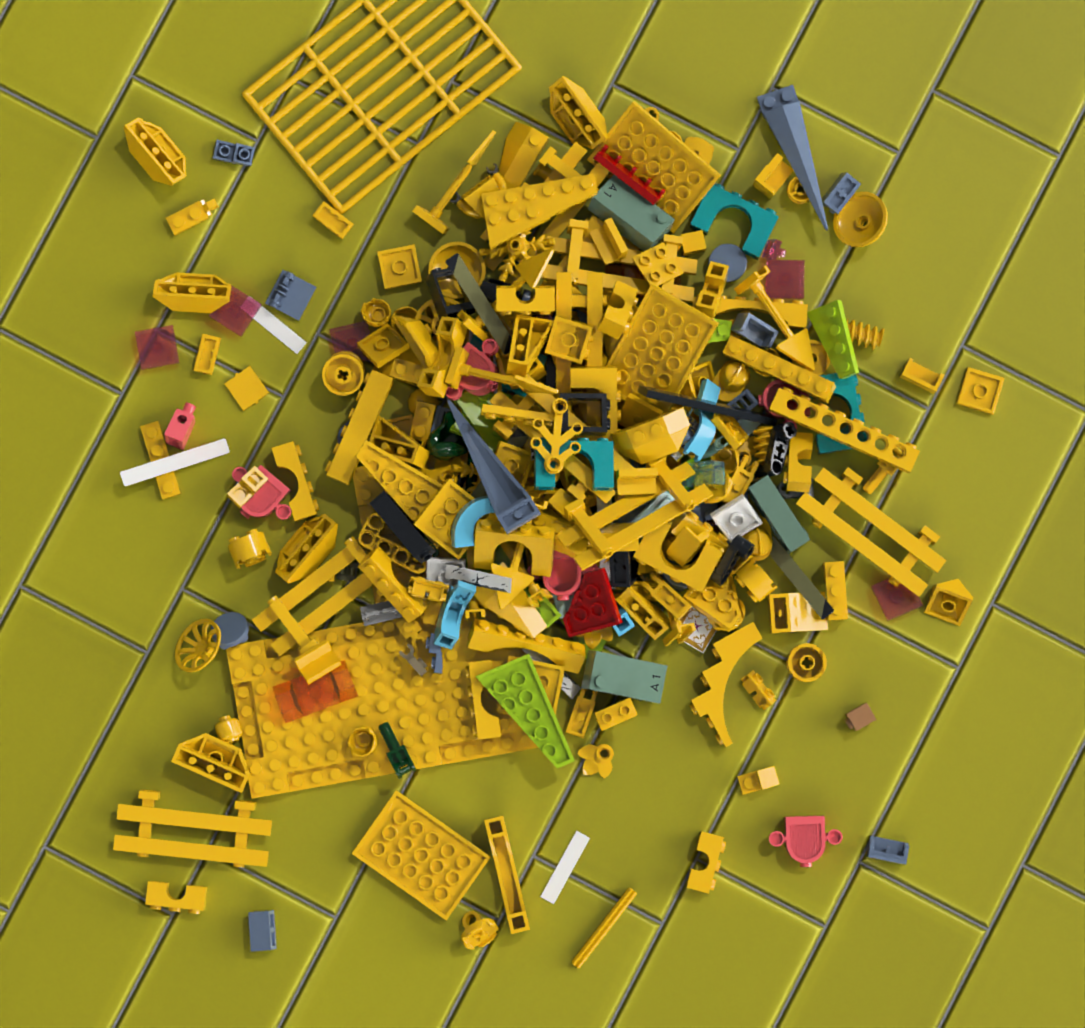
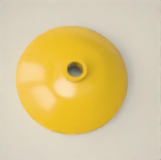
[833,192,888,247]
[428,242,486,299]

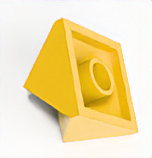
[924,579,973,626]

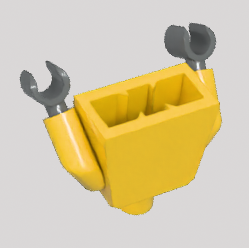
[450,163,507,220]

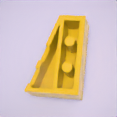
[506,314,554,378]
[369,415,430,470]

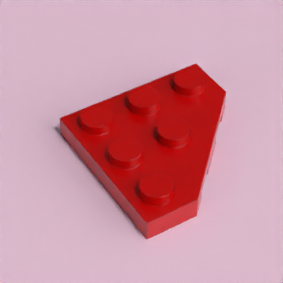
[563,567,622,637]

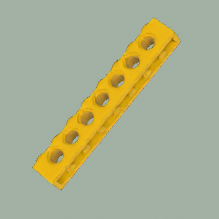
[768,387,920,474]

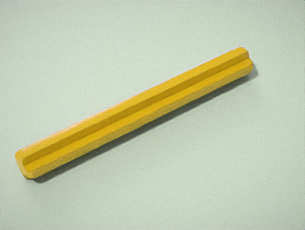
[572,888,637,968]

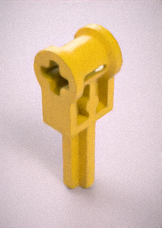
[862,448,902,494]

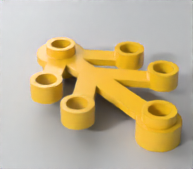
[530,398,583,474]

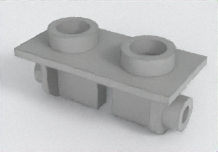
[360,601,402,626]

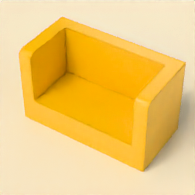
[900,358,944,394]

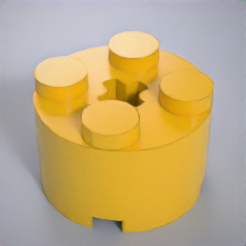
[228,529,272,569]
[734,558,777,602]
[786,643,827,682]

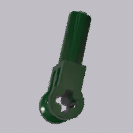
[378,722,416,779]

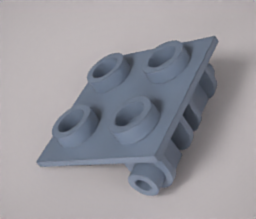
[265,270,317,321]

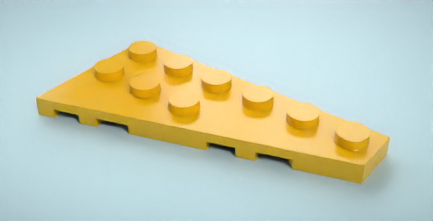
[481,173,598,250]
[356,440,442,549]

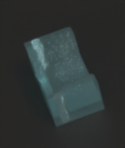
[682,460,725,488]

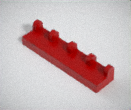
[593,144,666,205]

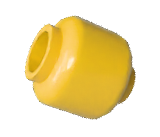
[215,715,242,744]

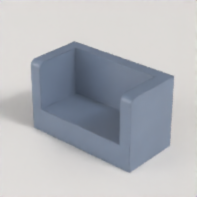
[731,313,779,349]

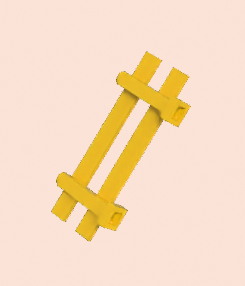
[480,142,610,284]
[542,219,698,303]
[549,272,608,424]
[489,374,634,504]
[557,456,713,571]
[796,467,947,597]
[252,526,402,656]
[113,789,272,867]

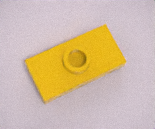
[312,201,354,240]
[193,334,221,375]

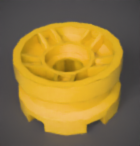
[787,176,809,204]

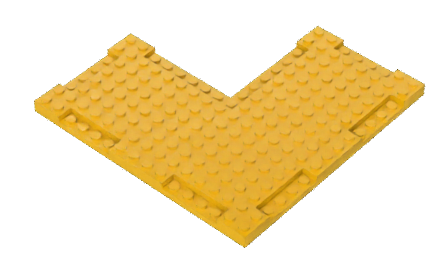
[226,451,538,799]

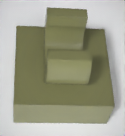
[337,562,359,582]

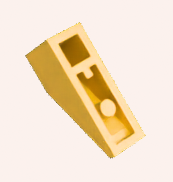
[615,587,671,640]

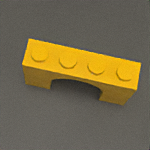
[570,366,621,446]
[473,519,556,577]
[633,520,724,592]

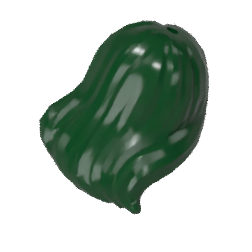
[427,411,471,461]

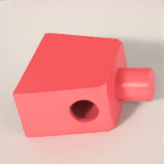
[164,402,196,451]

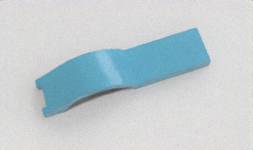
[683,379,721,462]

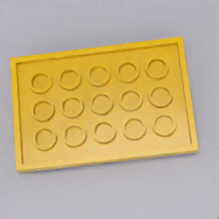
[587,101,722,234]
[606,284,719,414]
[352,790,491,921]

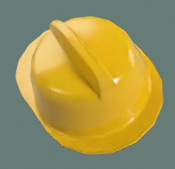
[712,360,750,402]
[742,515,772,561]

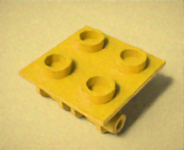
[632,242,684,288]

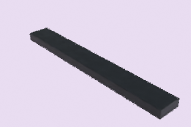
[638,385,778,426]

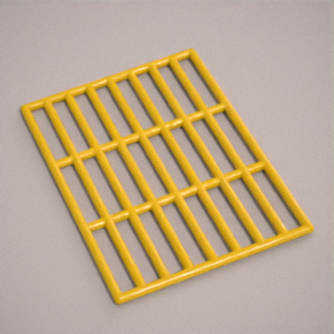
[242,0,522,214]

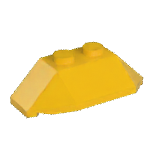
[549,76,608,149]
[124,117,187,186]
[153,272,232,313]
[392,315,439,369]
[373,345,423,386]
[611,407,690,464]
[531,506,588,558]
[275,514,338,584]
[171,733,250,793]

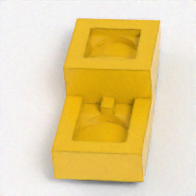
[226,466,268,509]

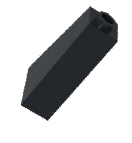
[370,491,436,564]

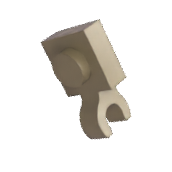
[399,644,427,677]

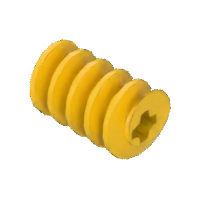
[847,319,884,350]
[752,426,775,465]

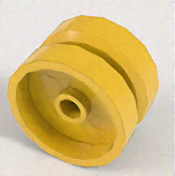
[322,351,366,396]

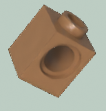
[844,703,876,731]

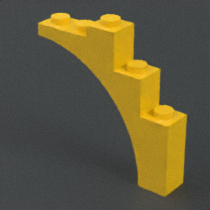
[689,622,763,747]

